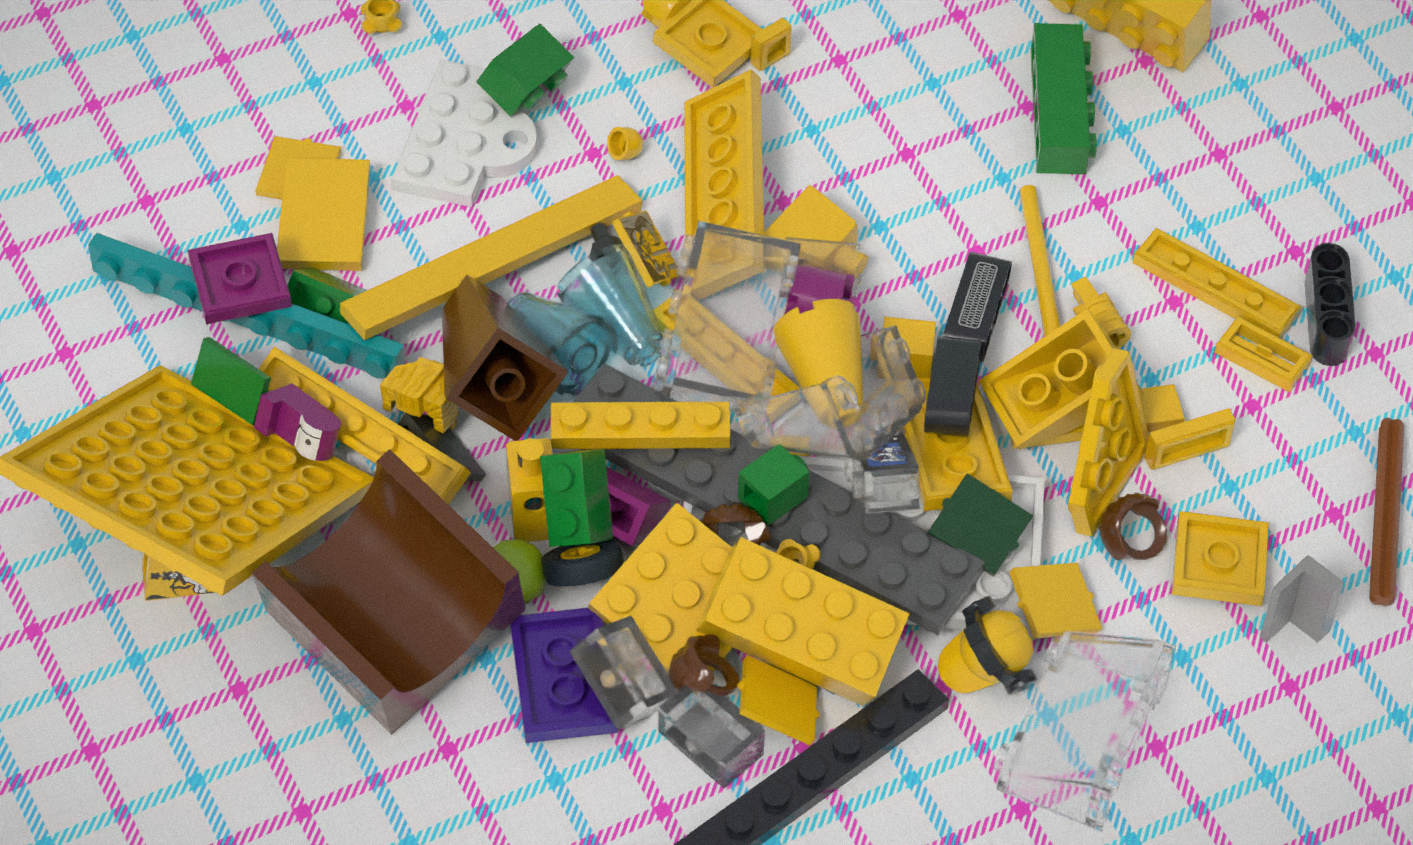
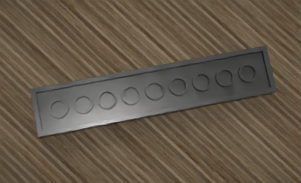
[573,363,985,635]

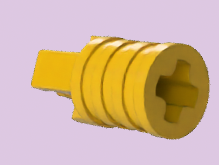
[1071,276,1131,349]

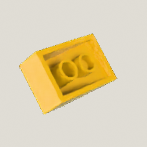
[978,308,1144,450]

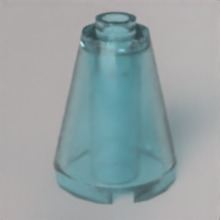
[556,244,665,367]
[507,292,618,396]

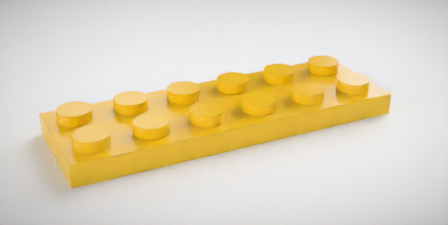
[684,69,765,302]

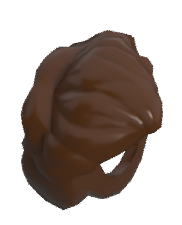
[1099,493,1167,560]
[700,503,771,545]
[668,634,739,696]

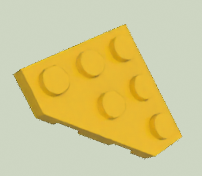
[1068,348,1149,537]

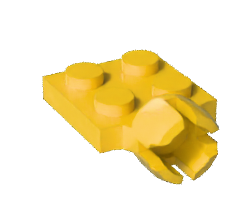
[641,0,762,88]

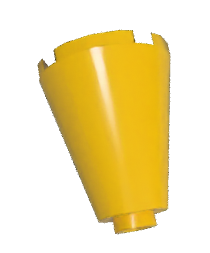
[773,299,863,428]

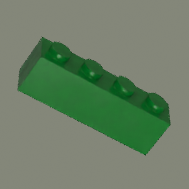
[1030,23,1097,175]

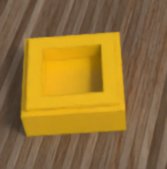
[750,17,792,71]

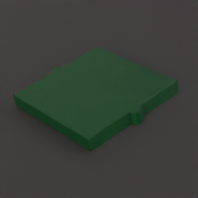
[927,473,1033,577]

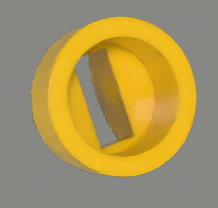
[607,127,644,160]

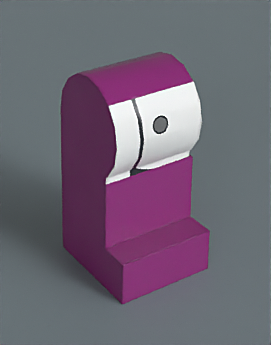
[254,383,341,461]

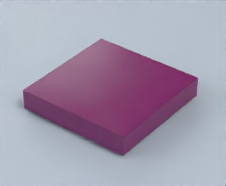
[188,233,292,324]

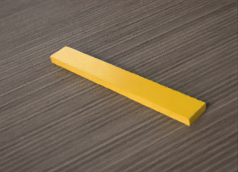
[340,175,643,341]

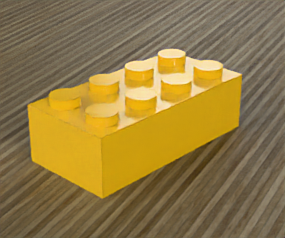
[1048,0,1211,73]
[696,537,910,706]

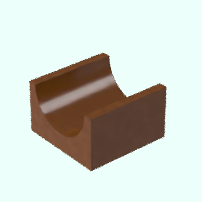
[252,449,526,735]

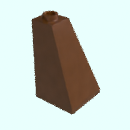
[442,274,569,441]

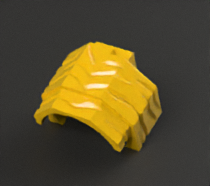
[380,356,459,434]

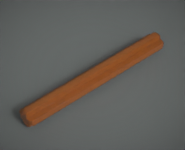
[1369,417,1404,606]

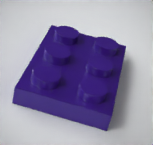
[510,608,618,743]

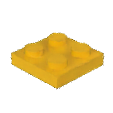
[1171,511,1269,606]

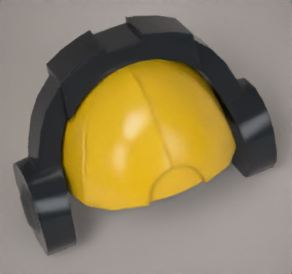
[938,596,1038,695]

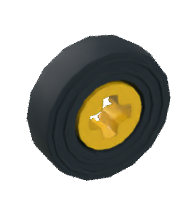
[541,539,624,587]

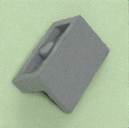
[1260,555,1344,643]

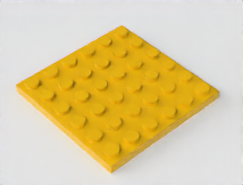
[0,365,374,596]

